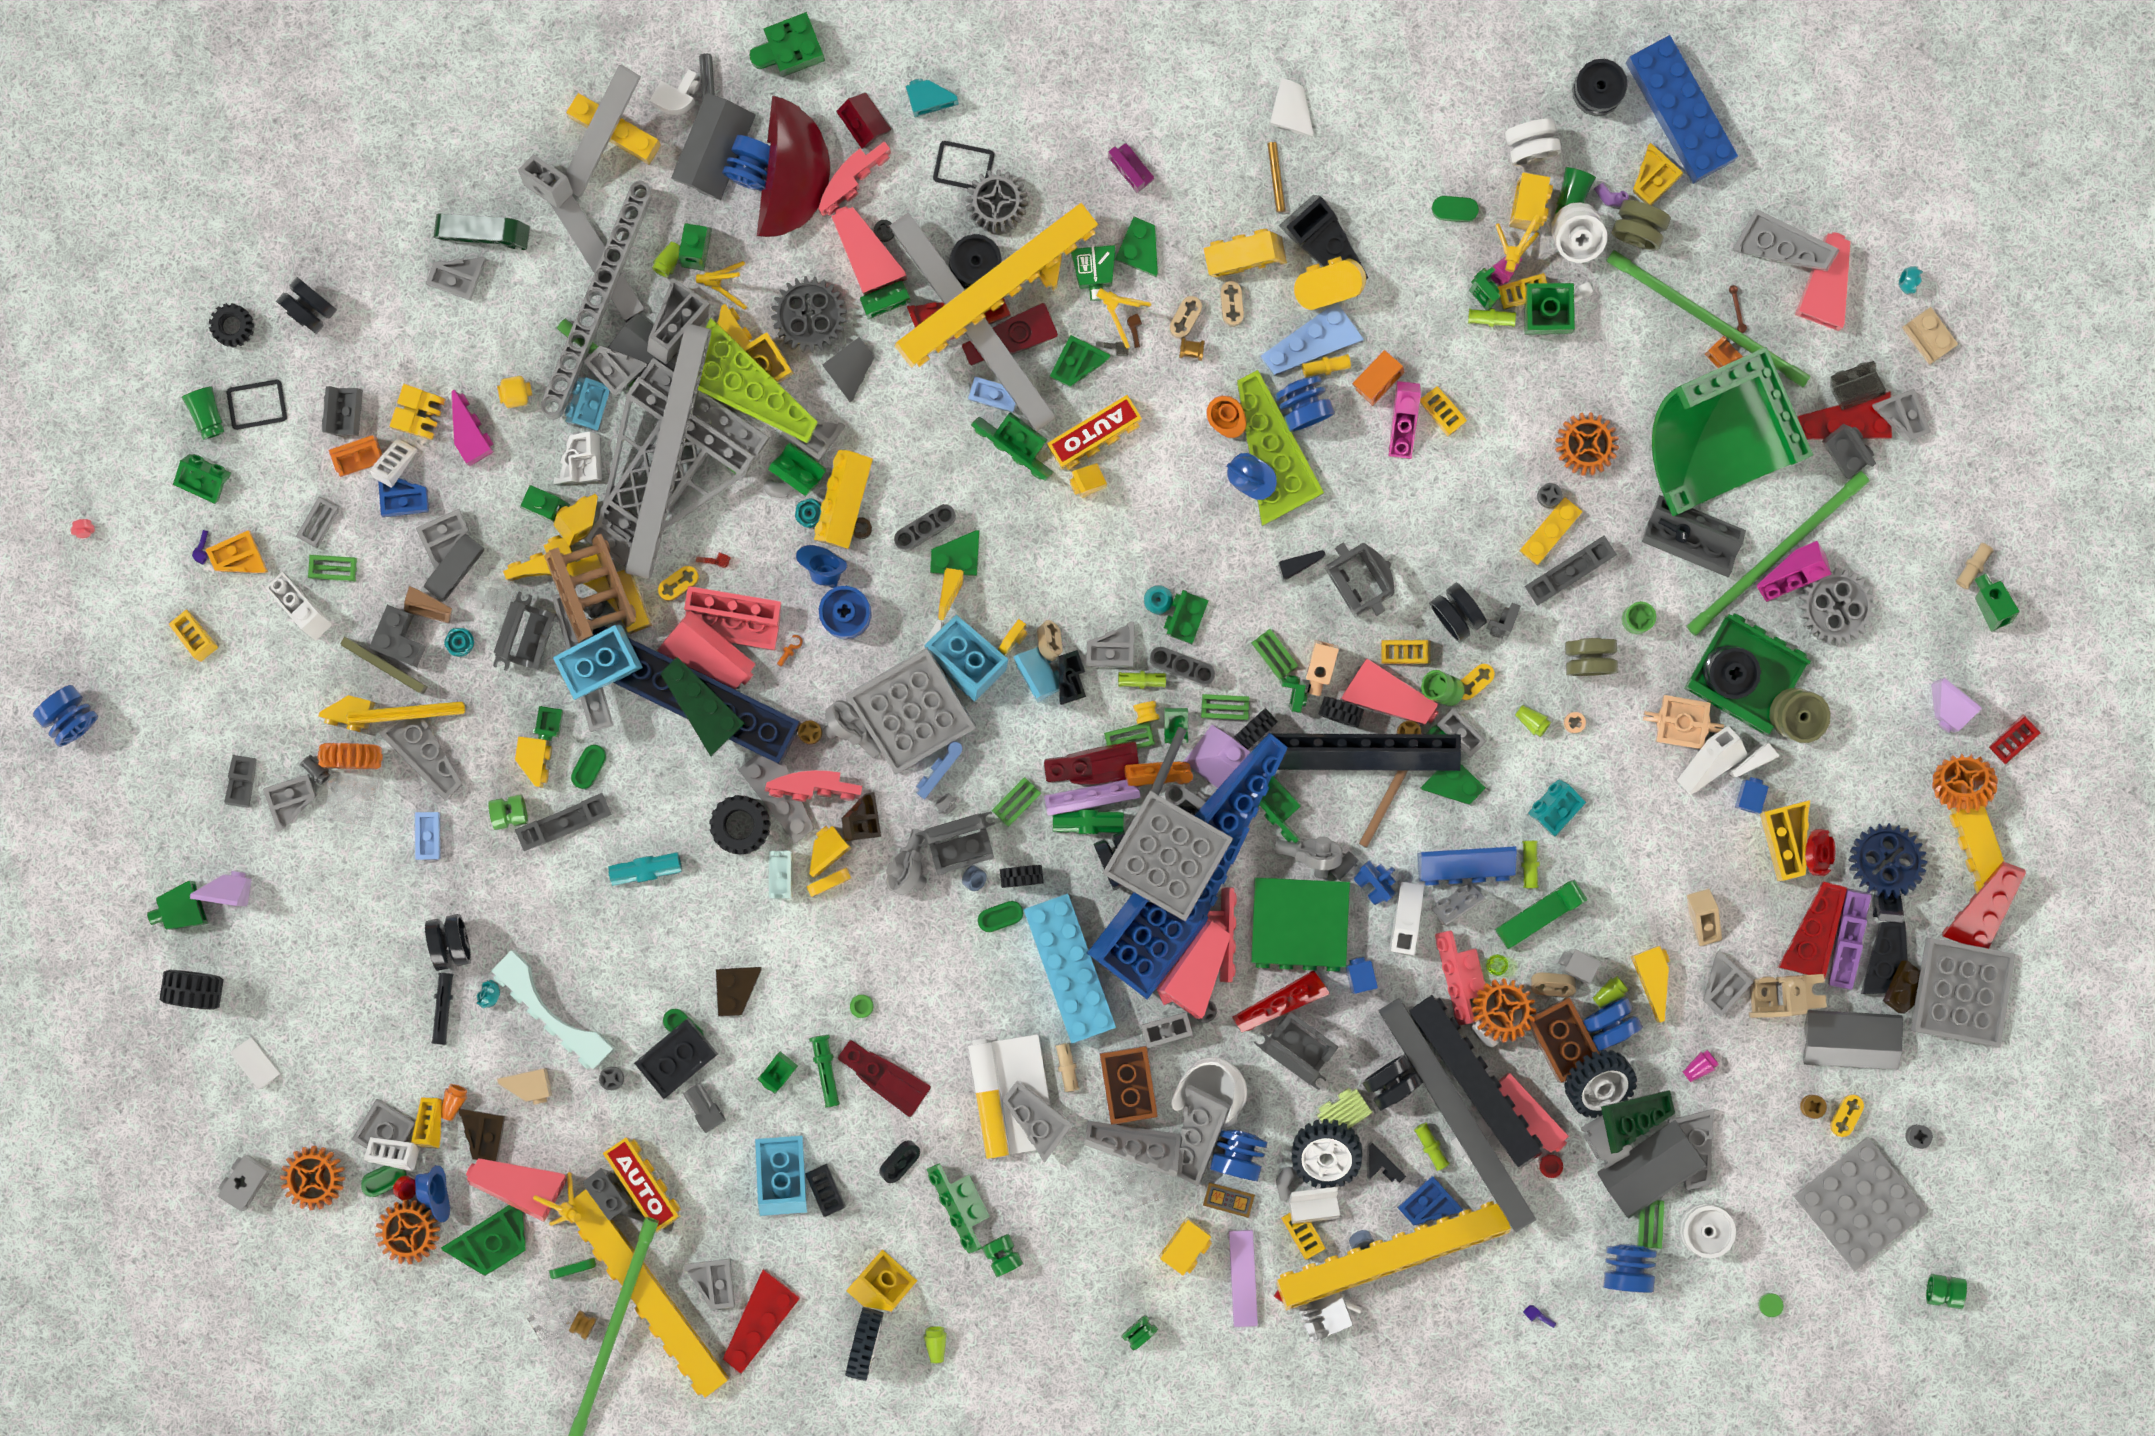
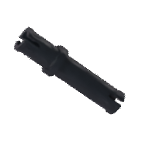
[431,972,454,1045]

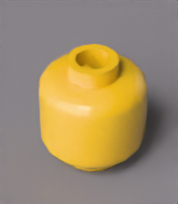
[497,376,533,408]

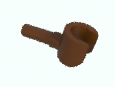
[1127,314,1142,348]

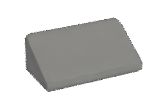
[1437,708,1487,758]

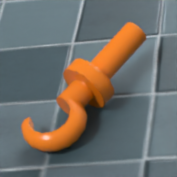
[777,635,803,667]

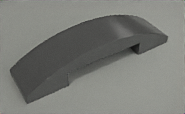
[1524,535,1617,606]
[515,793,612,852]

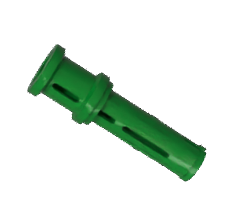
[809,1034,840,1108]

